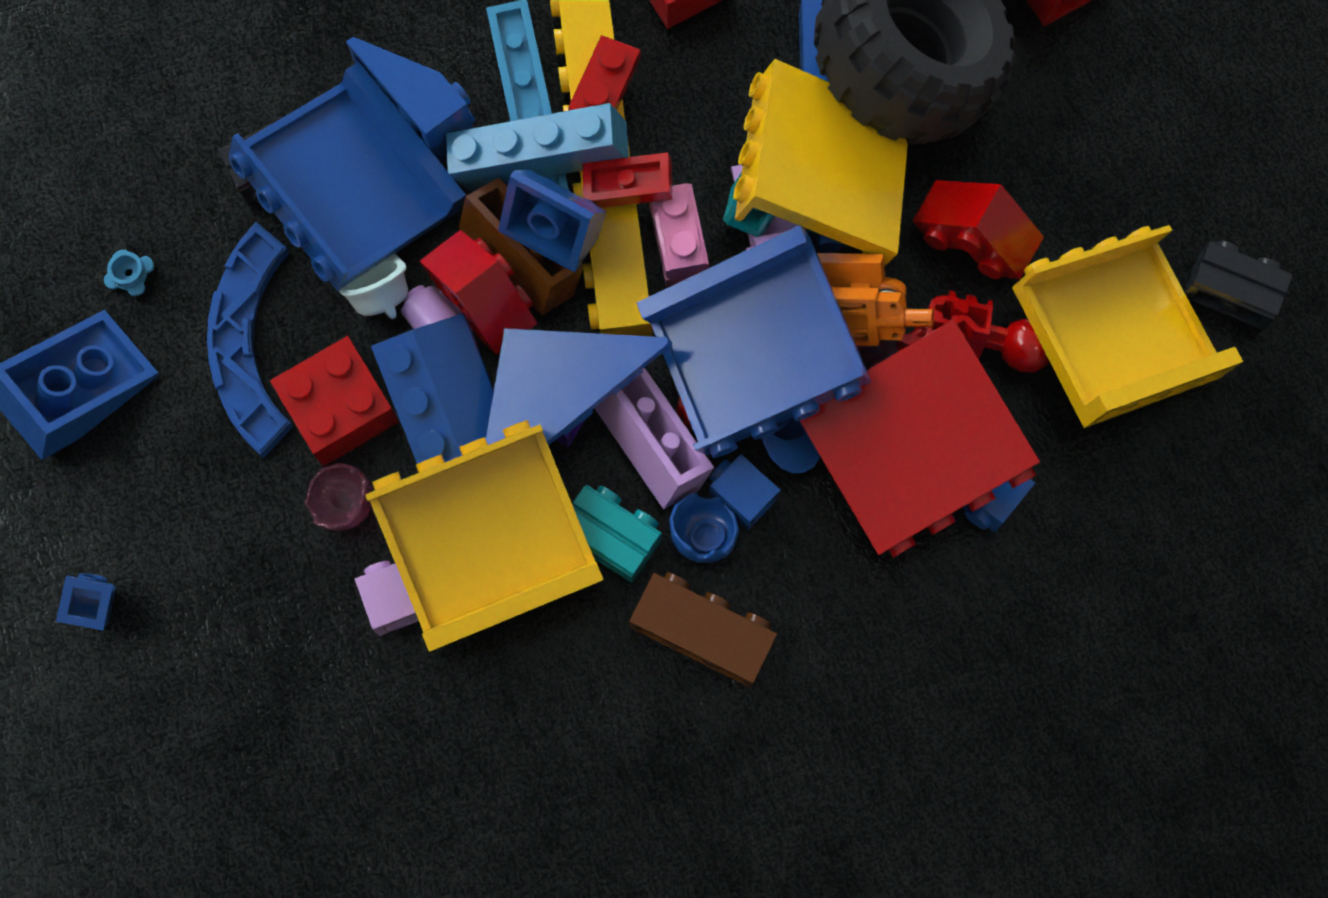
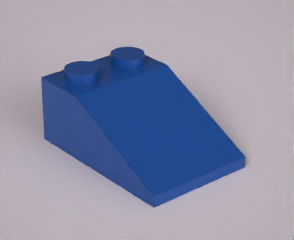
[346,37,475,165]
[0,310,158,460]

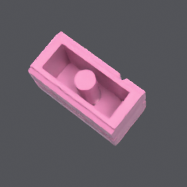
[649,183,709,287]

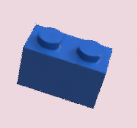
[498,170,607,273]

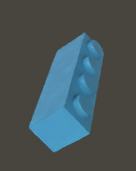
[446,103,629,191]

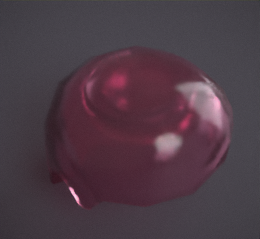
[304,463,373,532]

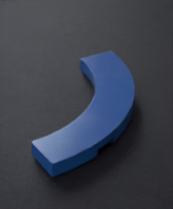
[207,222,294,458]

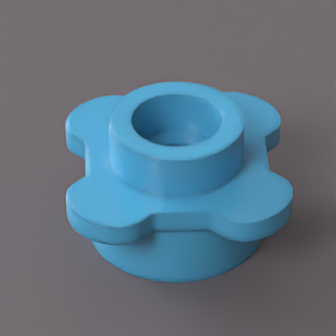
[104,250,154,296]

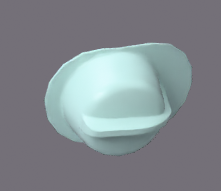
[338,254,408,320]

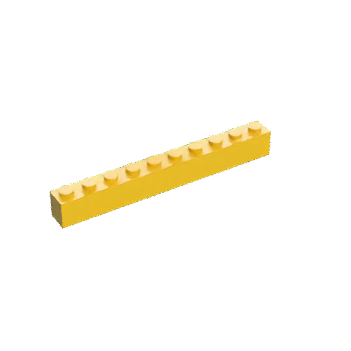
[550,0,653,337]

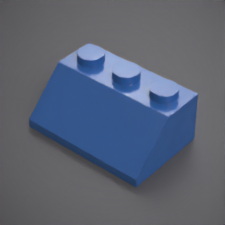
[371,313,494,464]

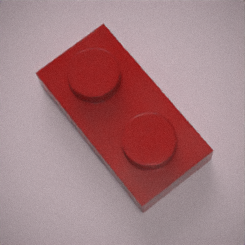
[568,35,641,111]
[583,152,673,208]

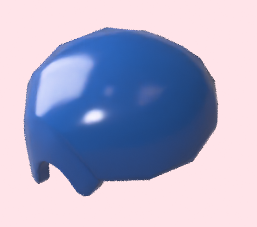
[669,493,739,563]

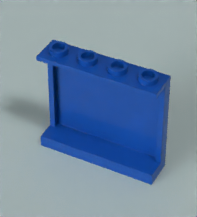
[229,62,466,291]
[637,225,872,458]

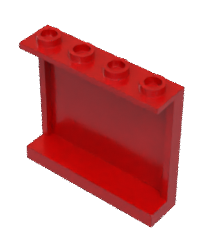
[800,319,1040,557]

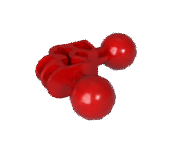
[895,290,1050,373]

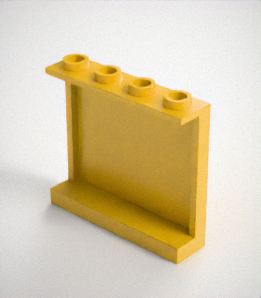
[733,59,908,266]
[1012,225,1243,428]
[365,420,604,652]

